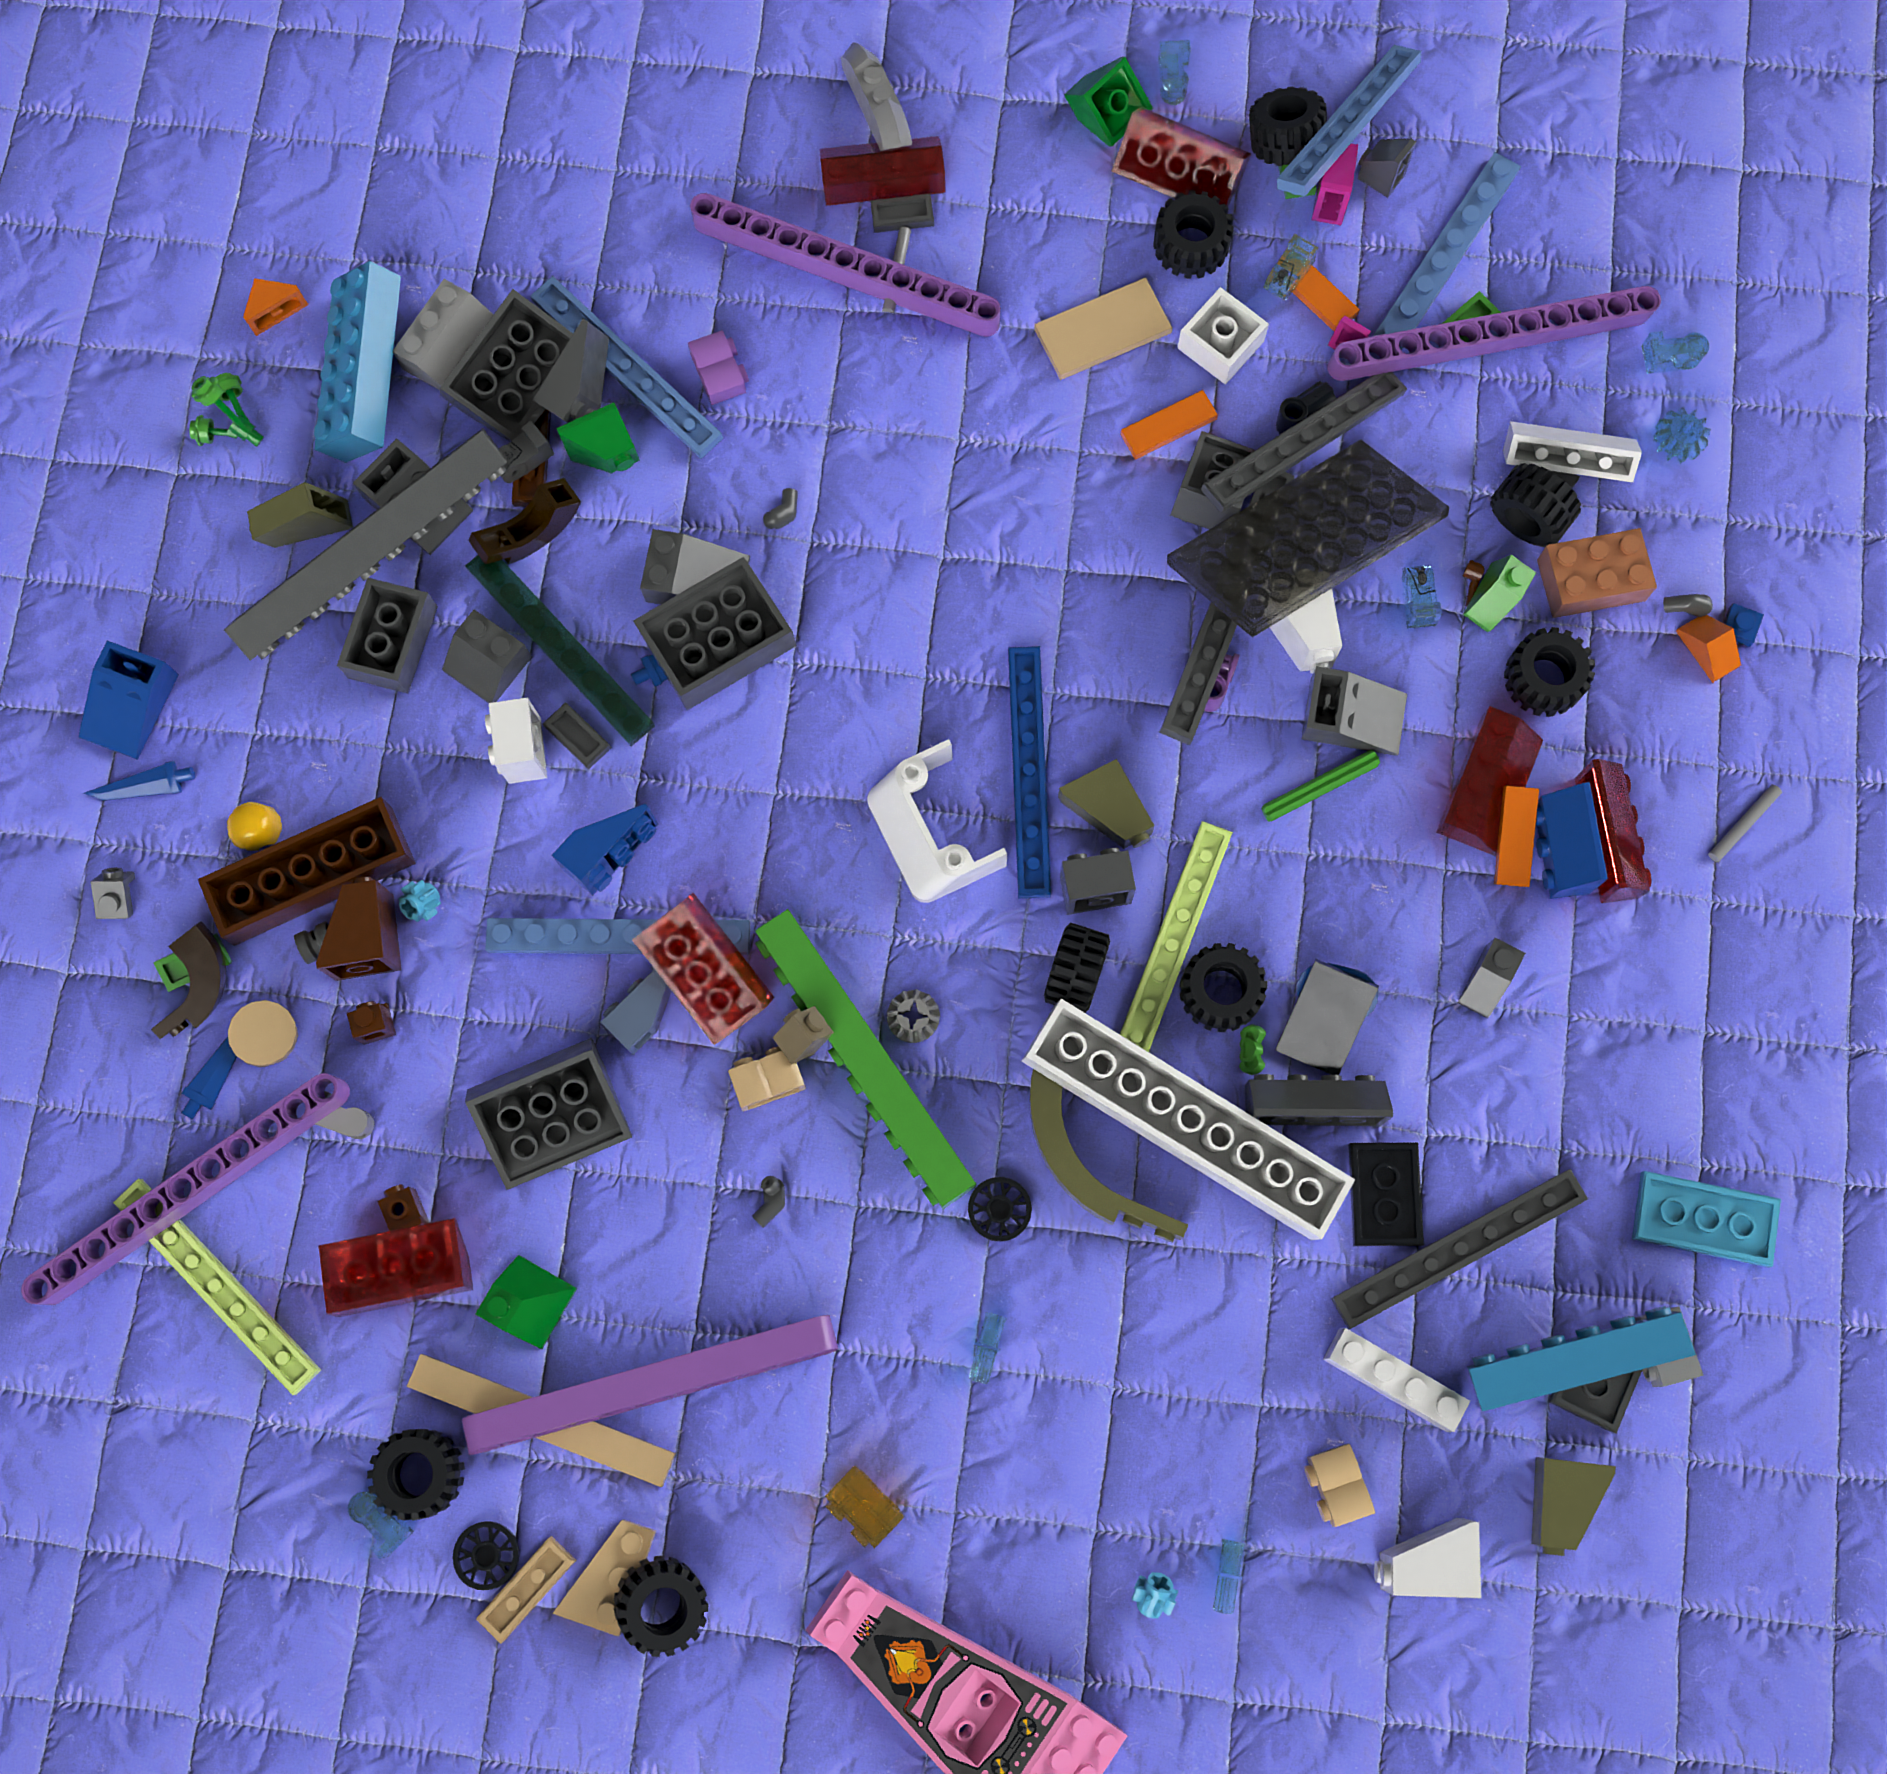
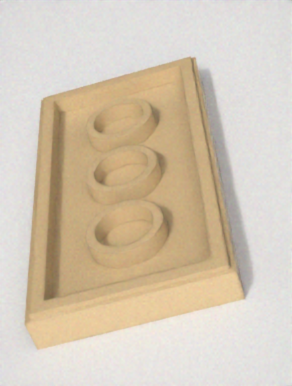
[1034,277,1172,380]

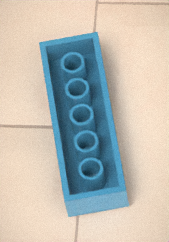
[314,261,401,463]
[1467,1306,1696,1412]

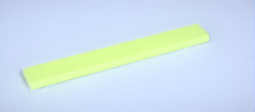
[1120,821,1233,1052]
[113,1178,321,1395]

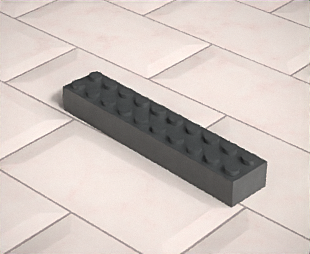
[224,428,507,661]

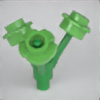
[189,373,264,447]

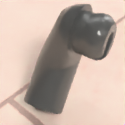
[763,488,798,529]
[1663,594,1713,617]
[752,1176,785,1228]

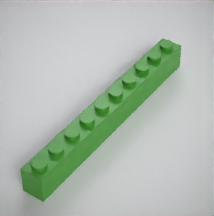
[755,909,976,1209]

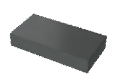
[870,193,934,233]
[543,702,611,770]

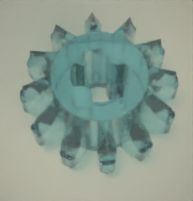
[1653,407,1711,464]

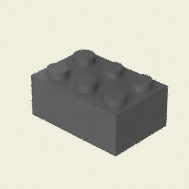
[337,578,438,694]

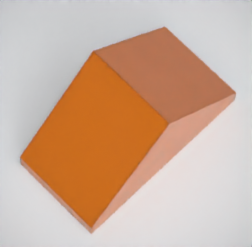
[243,278,308,336]
[1676,615,1741,683]

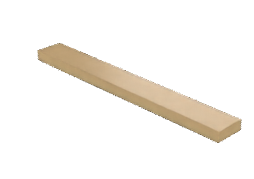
[407,1354,676,1487]

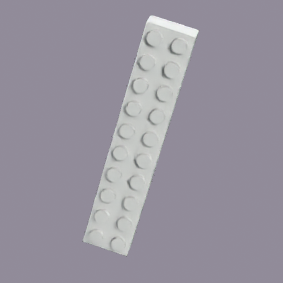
[1021,999,1355,1240]

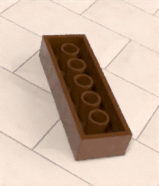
[198,797,416,946]

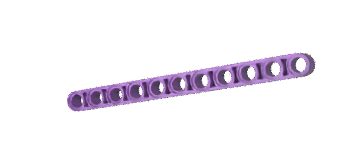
[690,193,1001,337]
[1327,286,1661,381]
[21,1073,350,1305]
[462,1315,838,1455]

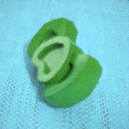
[1239,1024,1266,1075]

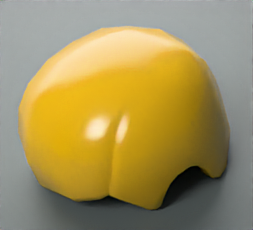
[227,802,282,851]

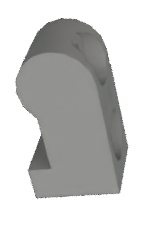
[315,1091,375,1139]

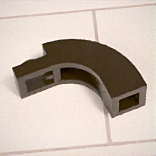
[468,478,581,565]
[151,921,226,1039]

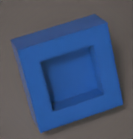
[1724,603,1764,647]

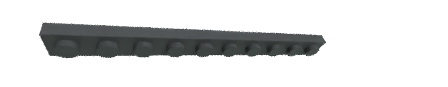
[1159,472,1295,745]

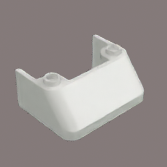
[867,739,1007,903]

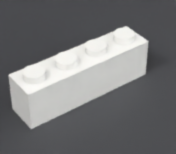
[1503,421,1642,482]
[1323,1328,1470,1432]

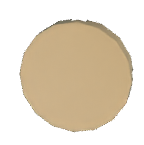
[228,1000,298,1067]

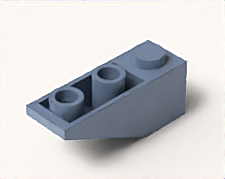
[600,952,682,1055]

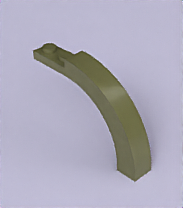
[1029,1069,1188,1242]

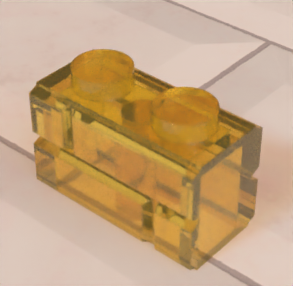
[825,1464,906,1548]

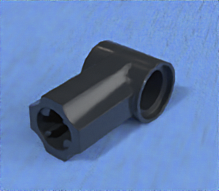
[1276,381,1337,434]

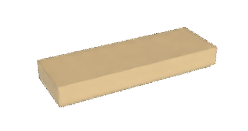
[476,1536,577,1644]

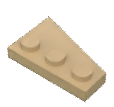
[552,1519,657,1637]

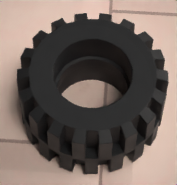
[1249,87,1327,166]
[1153,190,1233,279]
[1490,463,1581,547]
[1504,627,1595,717]
[1044,923,1110,1013]
[1180,943,1267,1032]
[367,1429,465,1521]
[613,1556,708,1657]

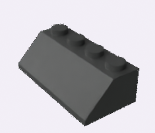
[1245,1074,1393,1126]

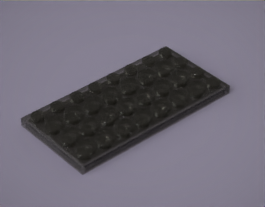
[1167,439,1449,638]

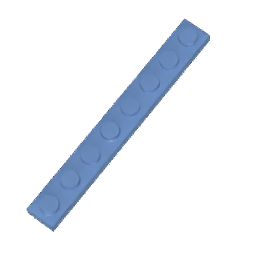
[1277,45,1421,197]
[1372,152,1521,351]
[530,276,723,459]
[485,918,750,955]

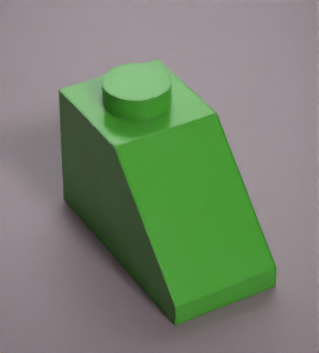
[1463,554,1536,632]

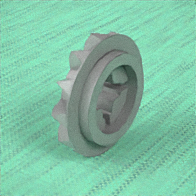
[887,989,940,1043]

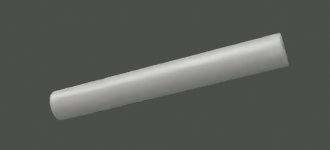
[882,227,911,313]
[1708,784,1782,862]

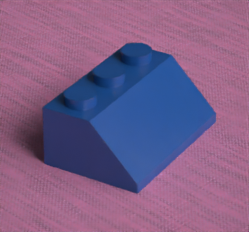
[1536,782,1608,899]

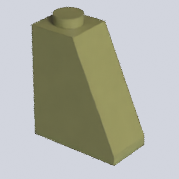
[247,482,353,548]
[1058,759,1154,849]
[1531,1457,1616,1556]

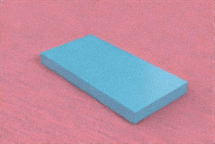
[1632,1171,1781,1267]

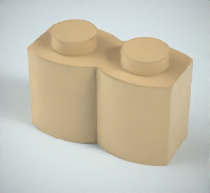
[728,1046,806,1111]
[1304,1444,1375,1527]

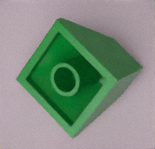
[1064,57,1153,147]
[556,402,640,473]
[475,1255,577,1349]

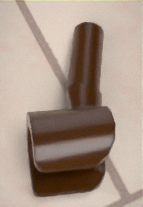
[1462,560,1485,607]

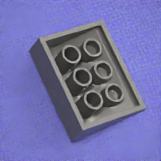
[440,289,573,442]
[633,556,797,710]
[465,1038,632,1190]

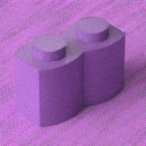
[688,330,749,405]

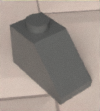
[1358,138,1416,198]
[1457,938,1525,1018]

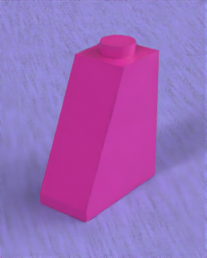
[1311,143,1358,225]

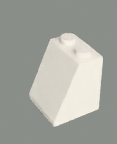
[1256,573,1342,674]
[1374,1518,1481,1598]

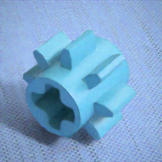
[398,880,441,922]
[1132,1572,1178,1619]

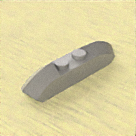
[841,42,912,151]

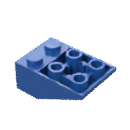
[79,641,179,760]
[552,804,658,896]

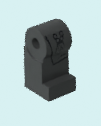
[499,421,554,483]

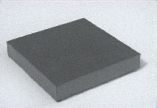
[1548,1369,1643,1434]

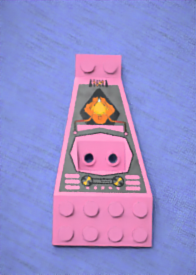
[806,1570,1127,1774]

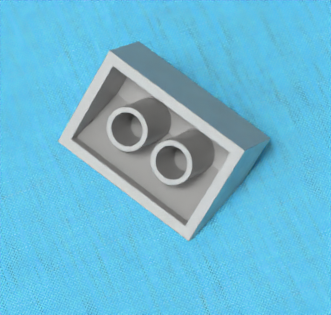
[393,279,494,390]

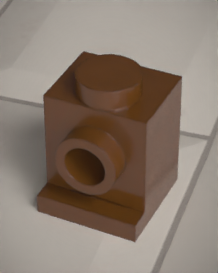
[347,1001,396,1045]
[377,1184,431,1240]

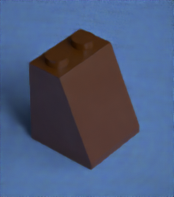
[316,877,401,981]

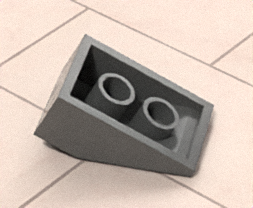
[533,319,609,423]
[1170,431,1255,537]
[640,529,750,604]

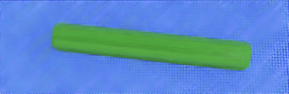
[1261,750,1380,822]

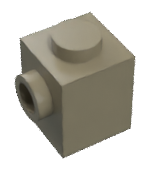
[772,1006,834,1064]

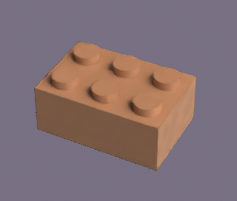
[1537,528,1657,618]

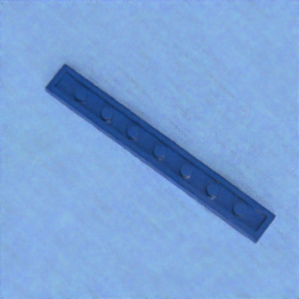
[1008,646,1051,899]

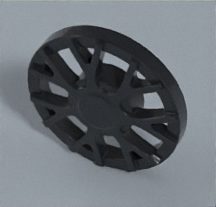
[968,1177,1032,1242]
[453,1521,520,1590]

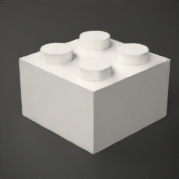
[1178,287,1269,385]
[485,697,547,784]

